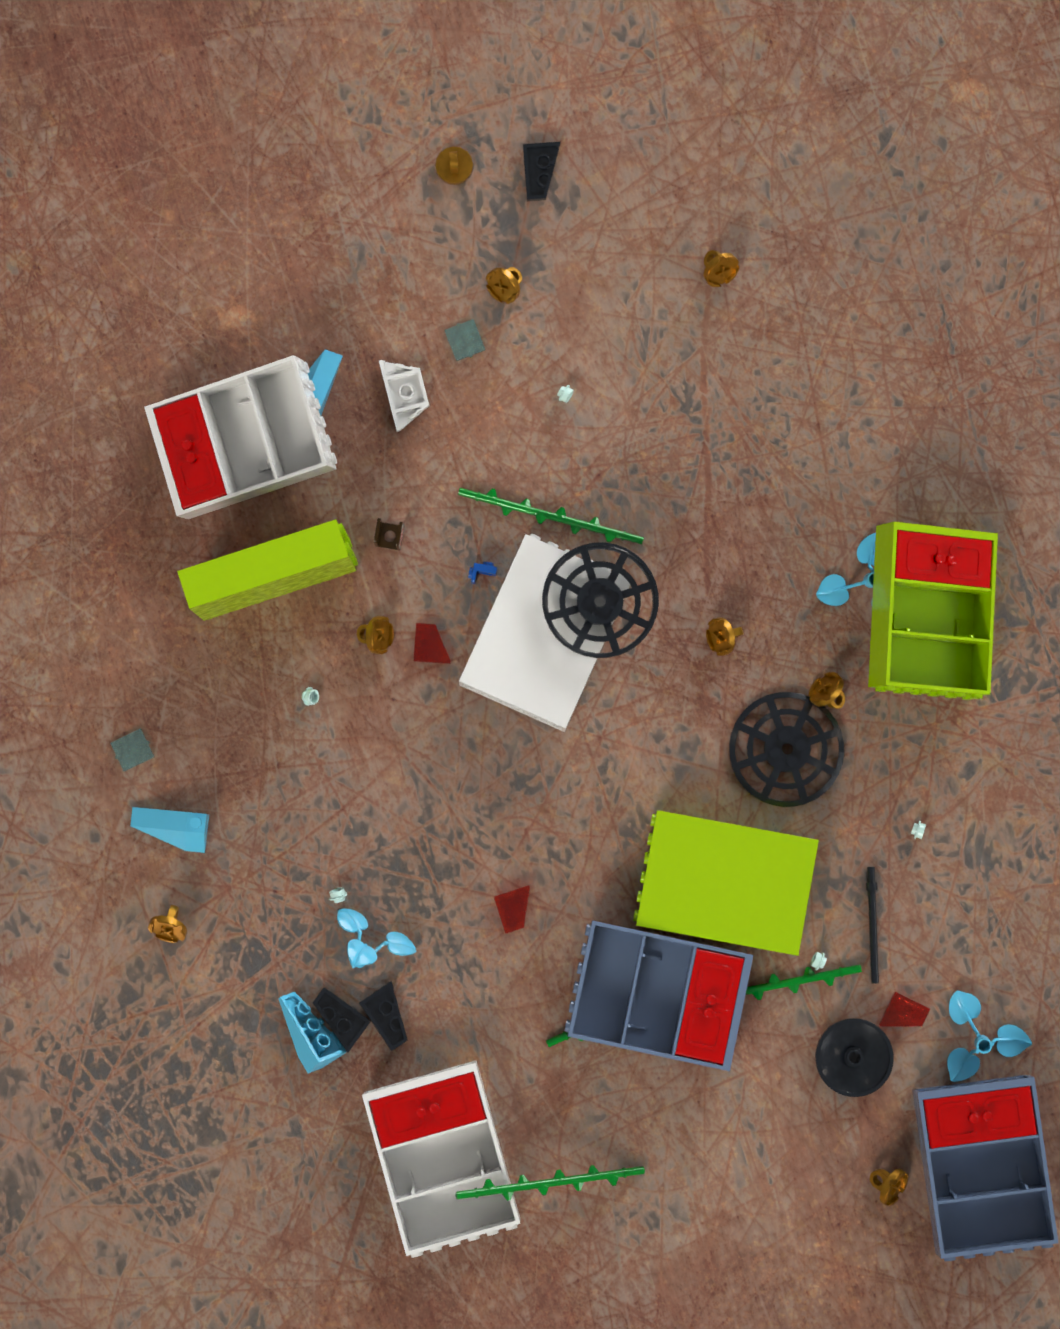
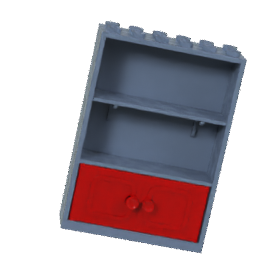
[564,921,753,1071]
[912,1075,1059,1261]

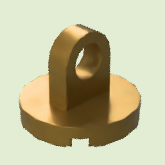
[435,146,473,185]
[703,250,739,287]
[486,267,522,304]
[356,616,394,654]
[706,617,744,656]
[809,672,845,709]
[148,905,187,943]
[870,1168,908,1206]

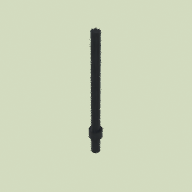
[866,867,879,984]

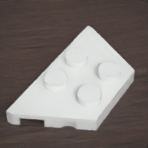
[379,360,429,432]

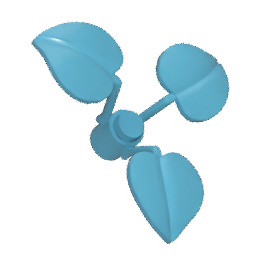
[816,533,876,606]
[337,908,416,968]
[947,990,1032,1082]

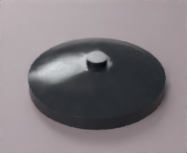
[815,1018,894,1097]

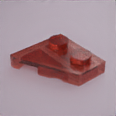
[413,623,451,664]
[494,885,530,934]
[879,991,930,1027]

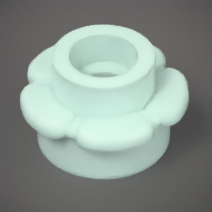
[557,385,574,403]
[302,687,319,706]
[911,821,926,839]
[329,887,347,903]
[810,952,827,970]

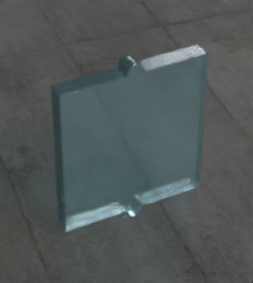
[444,319,485,361]
[110,728,154,772]

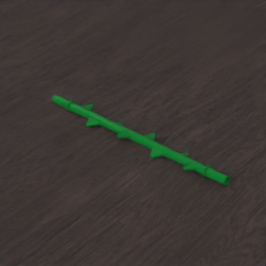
[458,488,644,544]
[746,965,862,1000]
[455,1165,645,1201]

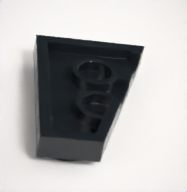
[523,141,561,202]
[359,981,408,1051]
[313,987,371,1053]

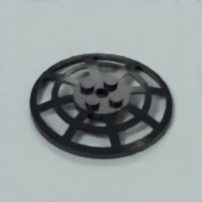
[542,542,659,658]
[729,692,844,807]

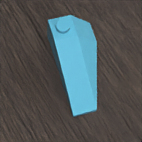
[308,350,343,416]
[130,807,209,853]
[278,992,347,1073]

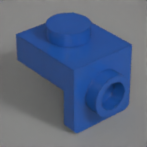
[468,561,497,584]

